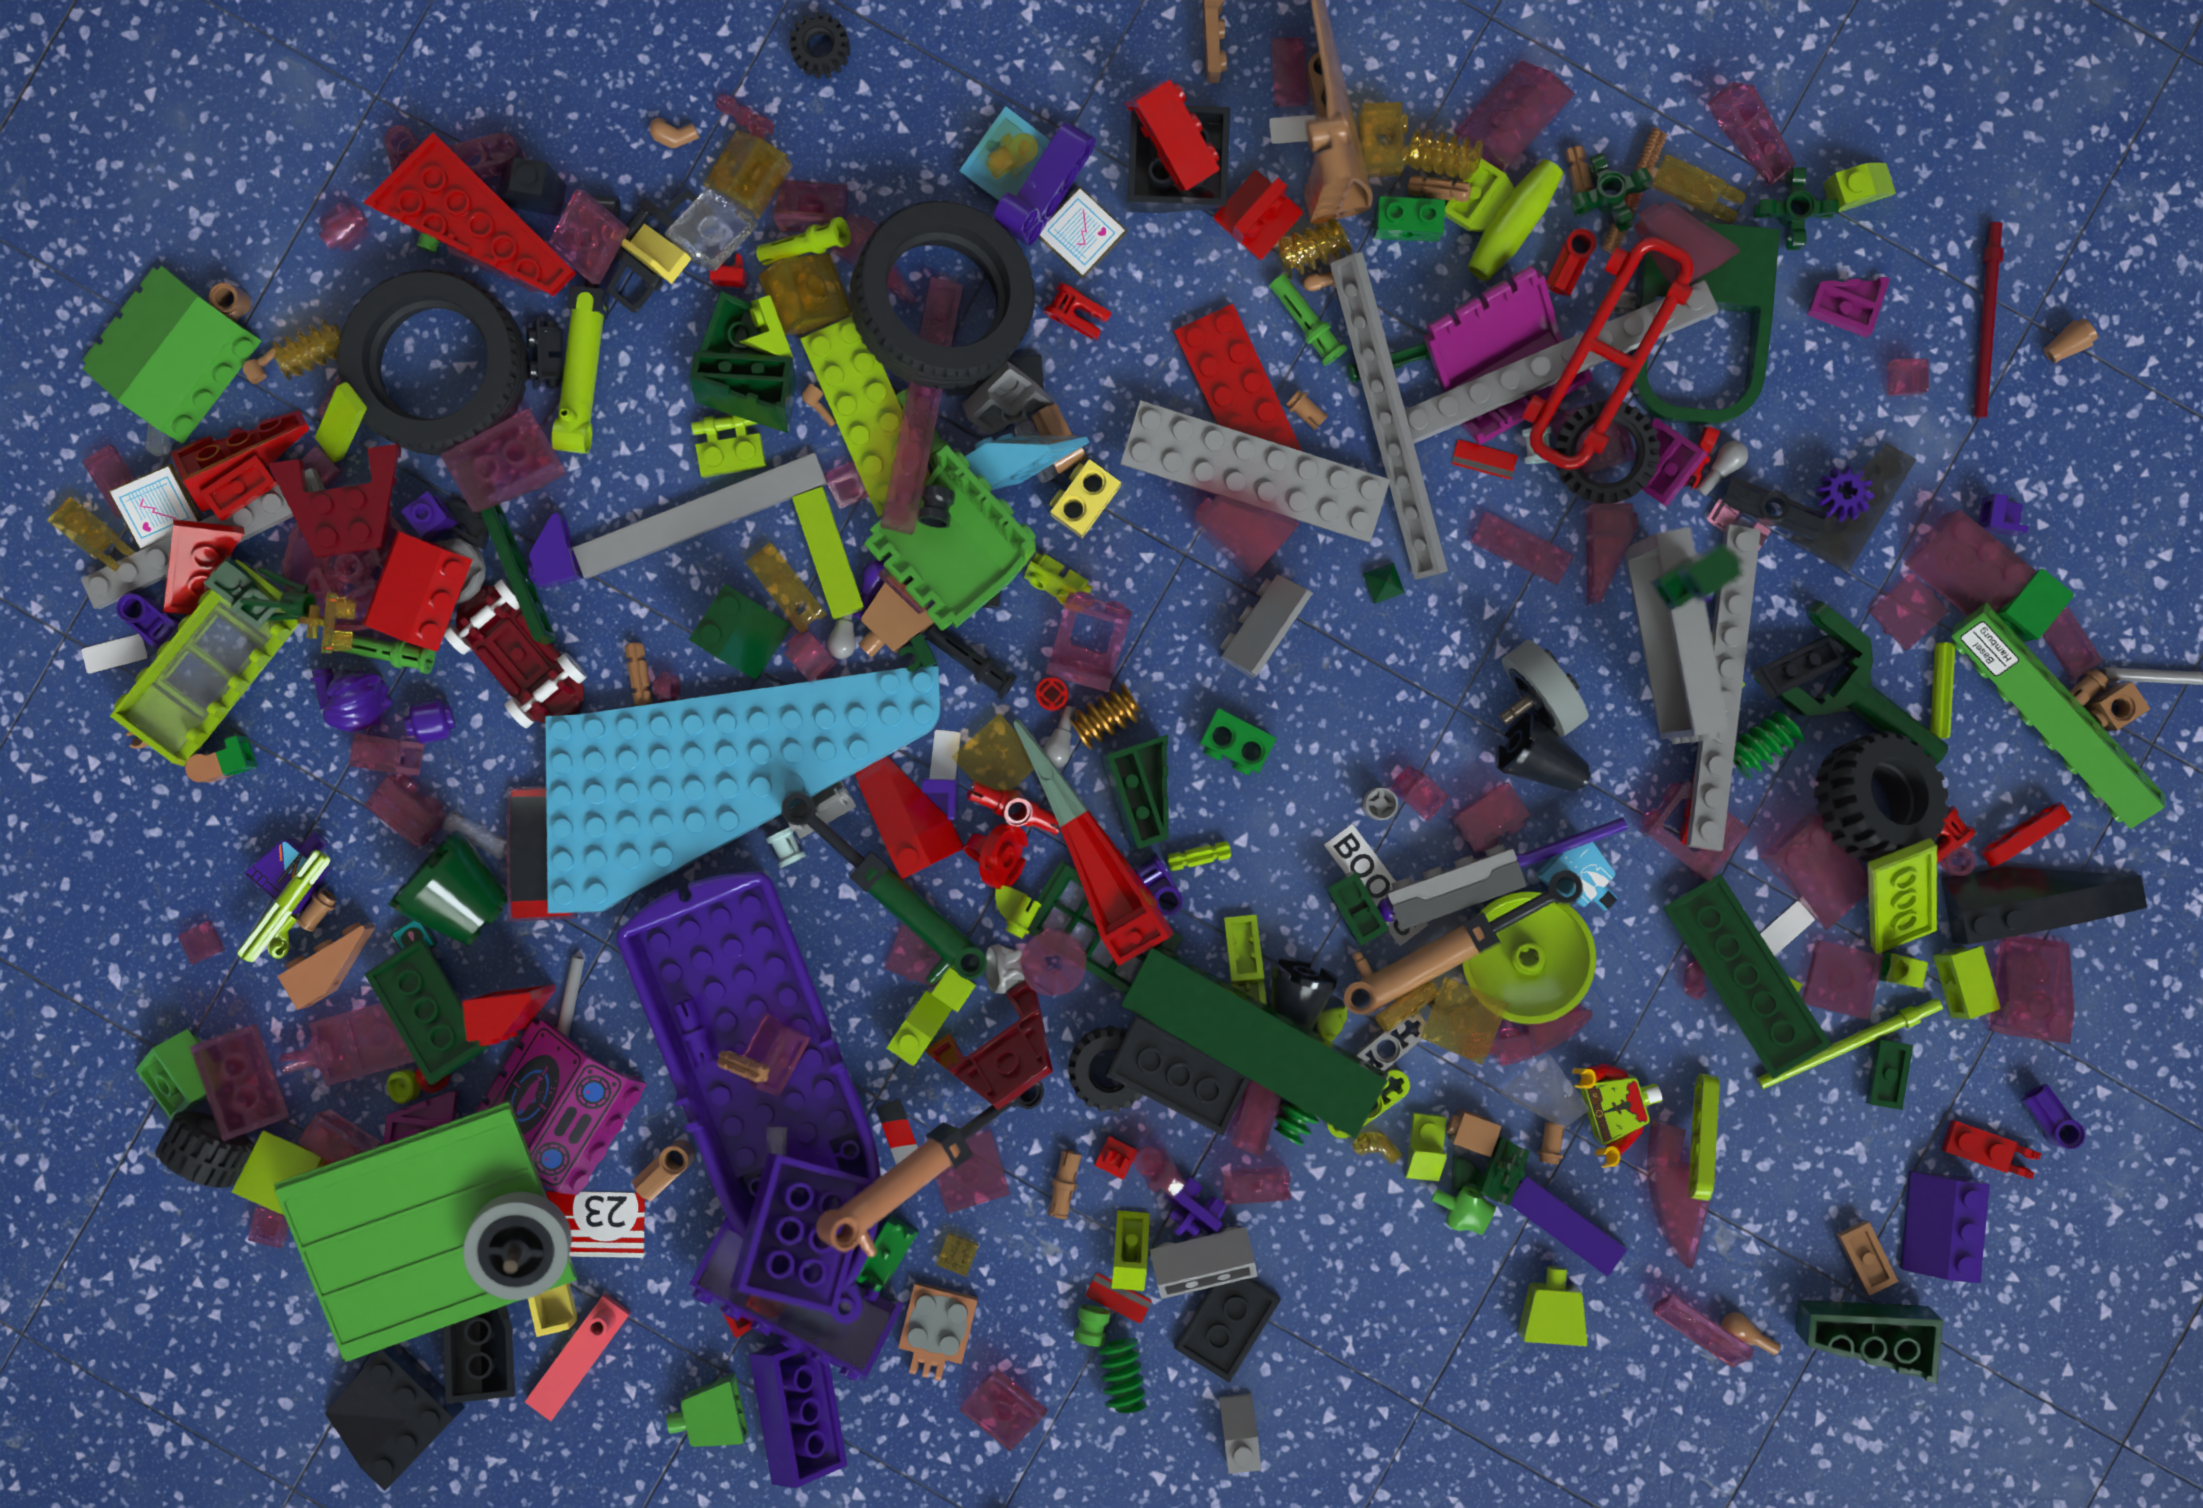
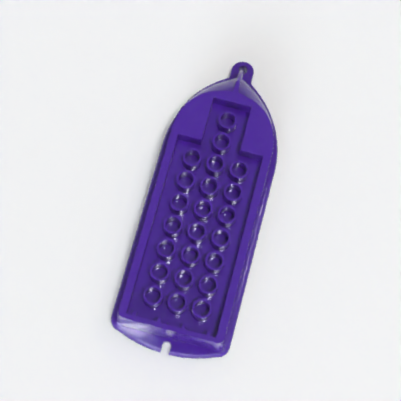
[616,871,881,1324]

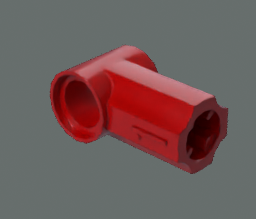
[1546,228,1597,297]

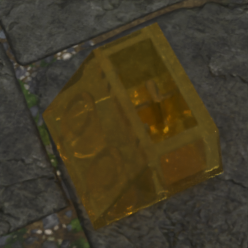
[702,130,792,220]

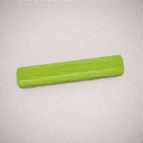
[1930,642,1955,739]

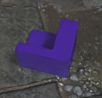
[1977,494,2029,536]
[922,779,959,820]

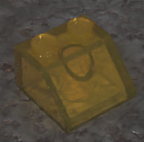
[759,254,853,336]

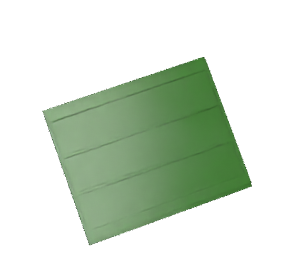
[274,1100,578,1362]

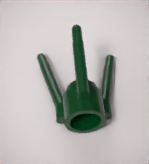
[240,566,316,621]

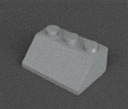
[1220,574,1313,680]

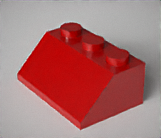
[362,531,473,652]
[462,984,556,1046]

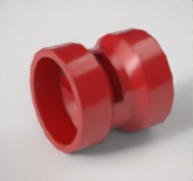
[1035,677,1069,711]

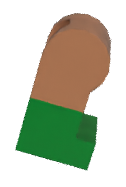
[185,735,258,783]

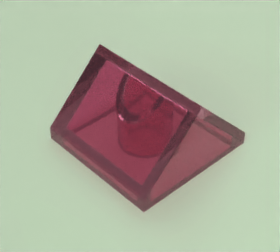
[773,179,848,232]

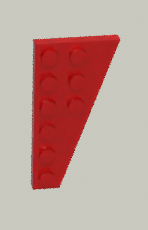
[363,132,577,297]

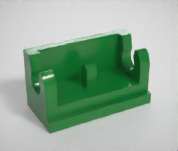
[856,1215,919,1292]

